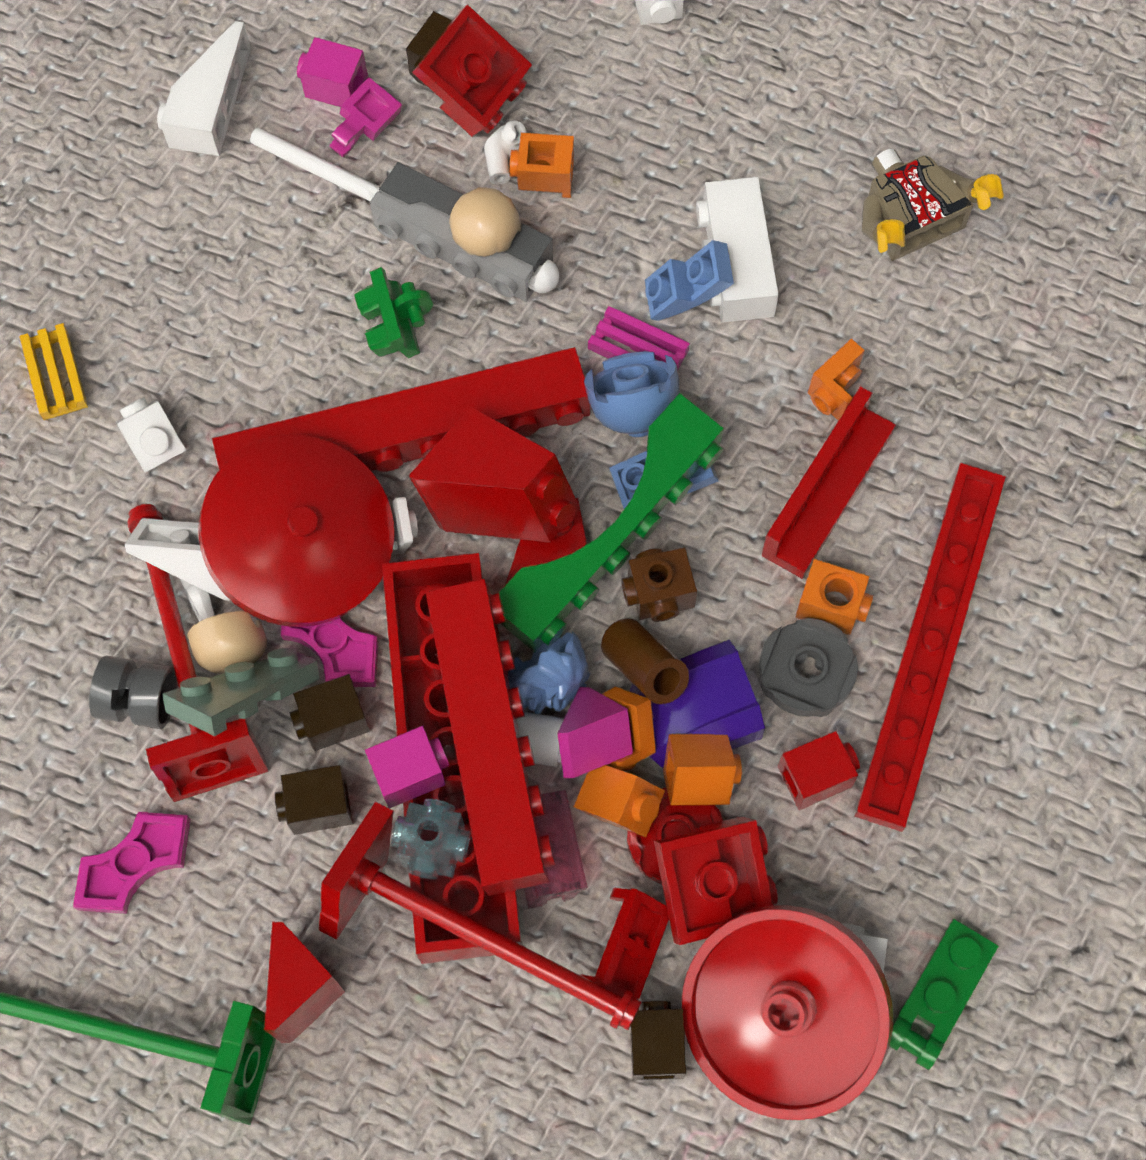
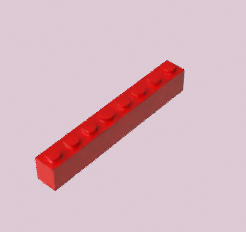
[212,347,590,472]

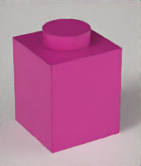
[297,37,368,107]
[365,726,450,809]

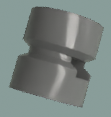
[89,655,177,729]

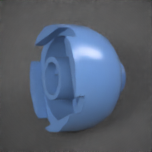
[584,351,680,437]

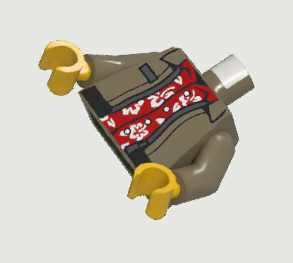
[862,149,1004,261]

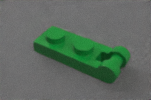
[890,919,999,1071]

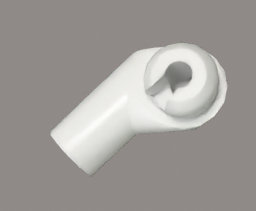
[484,120,527,185]

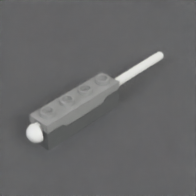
[250,127,559,302]

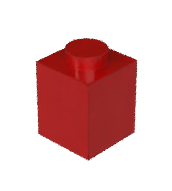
[778,731,860,810]

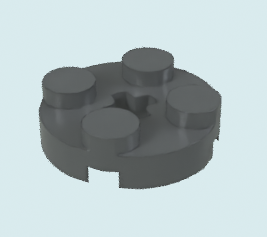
[759,618,858,717]

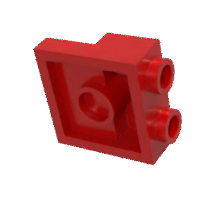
[412,4,532,137]
[654,816,778,945]

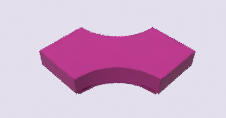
[281,618,378,687]
[73,812,191,914]

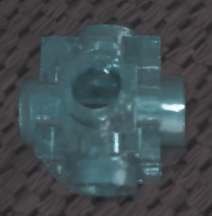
[391,799,471,879]

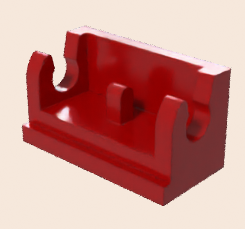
[580,887,669,999]

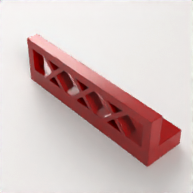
[762,386,896,579]

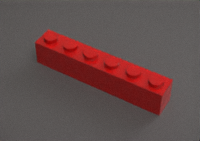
[426,578,555,896]

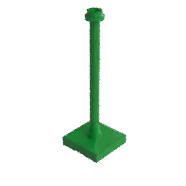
[0,991,276,1125]

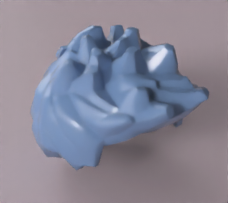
[508,631,590,714]

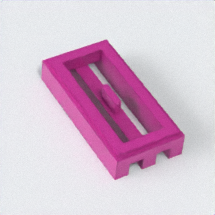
[588,306,690,371]

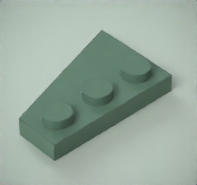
[162,648,320,736]

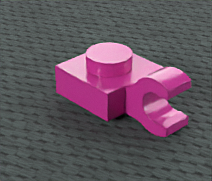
[329,77,402,157]

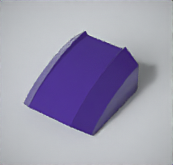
[630,640,765,768]

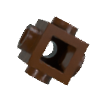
[621,547,697,622]

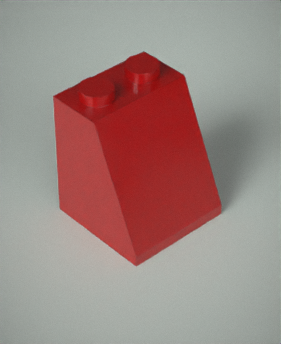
[408,407,580,542]

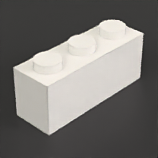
[696,177,778,323]

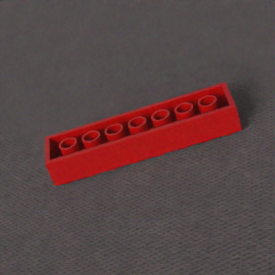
[382,553,522,964]

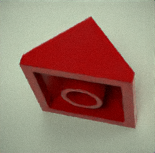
[264,922,345,1043]

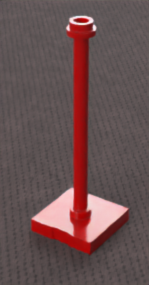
[127,504,269,802]
[319,801,642,1030]

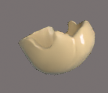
[449,187,521,257]
[187,611,267,674]

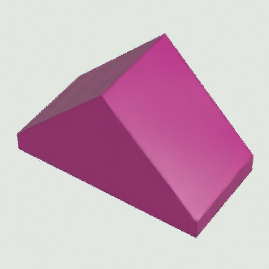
[557,687,633,778]

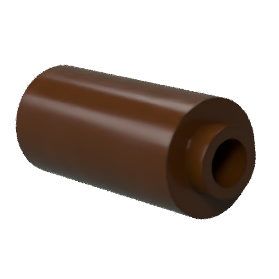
[601,618,689,704]

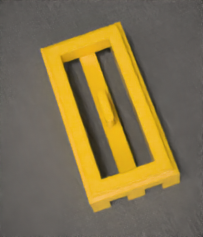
[19,323,88,420]

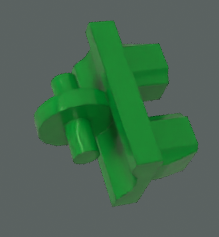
[354,267,433,358]

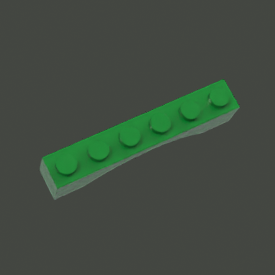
[499,393,724,652]

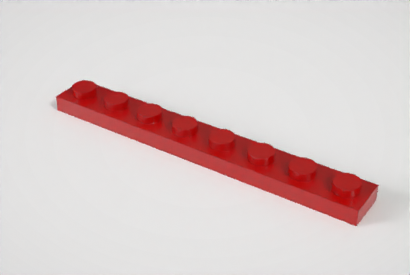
[854,463,1006,832]

